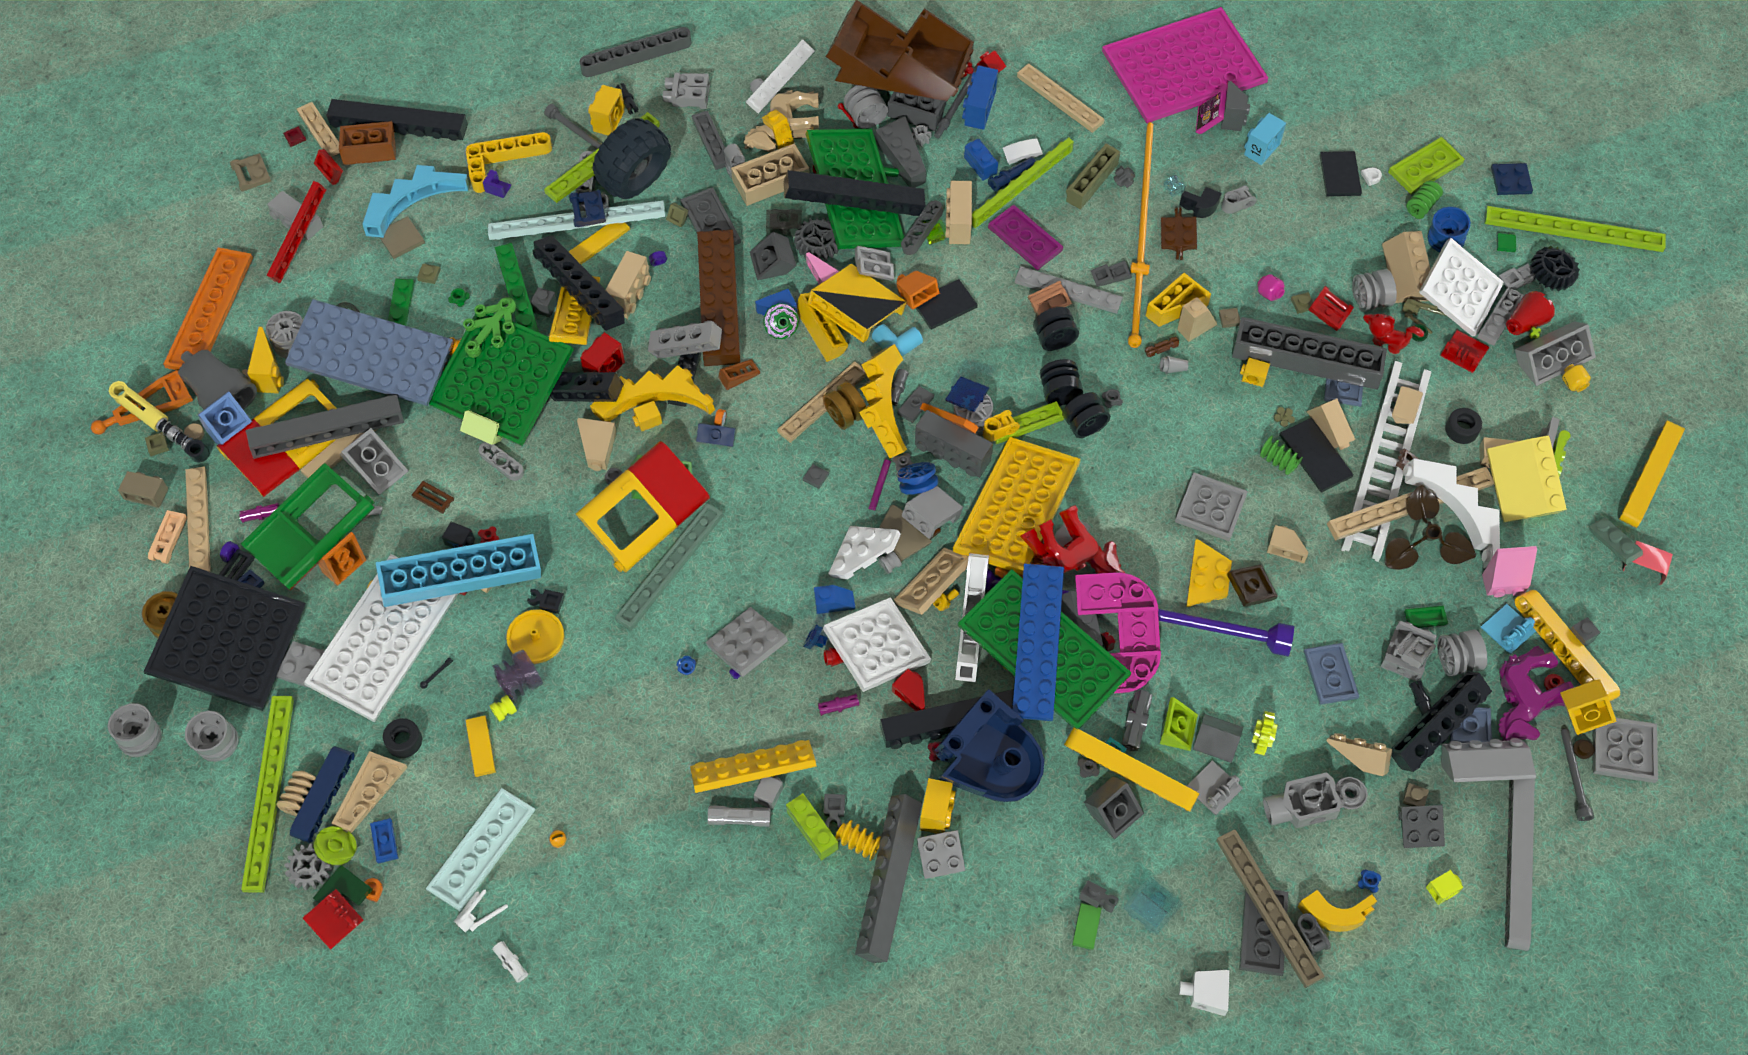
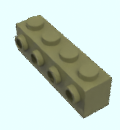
[1066,144,1121,210]

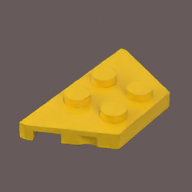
[1186,539,1232,607]

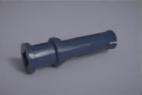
[988,157,1036,192]

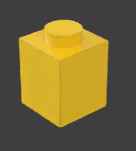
[632,401,662,432]

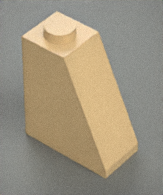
[1177,297,1217,342]
[1306,399,1355,450]
[577,418,616,471]

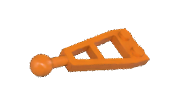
[91,370,193,435]

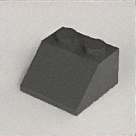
[1221,81,1250,131]
[750,232,796,280]
[1084,777,1144,839]

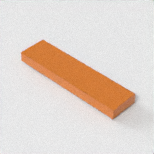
[920,403,979,433]

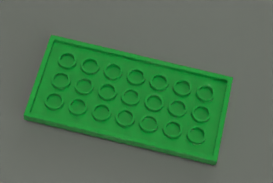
[805,129,904,249]
[958,569,1132,729]

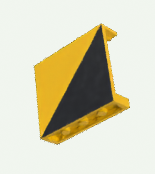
[808,264,906,343]

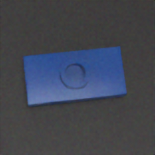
[370,818,399,864]

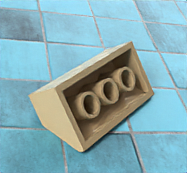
[1382,231,1431,303]

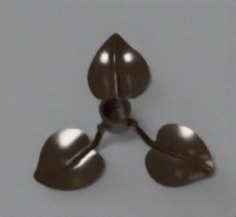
[1385,485,1476,570]

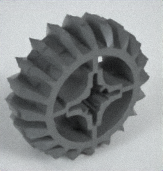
[794,217,839,261]

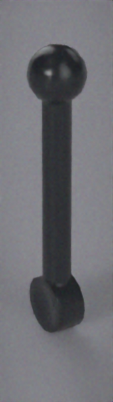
[420,658,453,689]

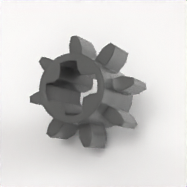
[1114,166,1135,188]

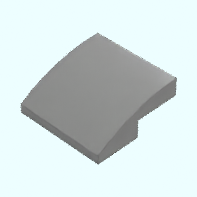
[855,246,894,281]

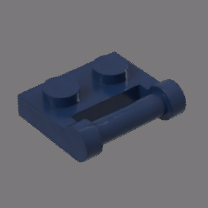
[569,190,606,227]

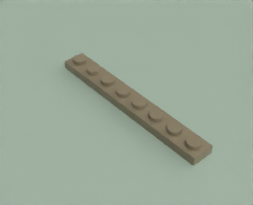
[1216,829,1325,988]

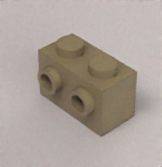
[118,471,168,508]

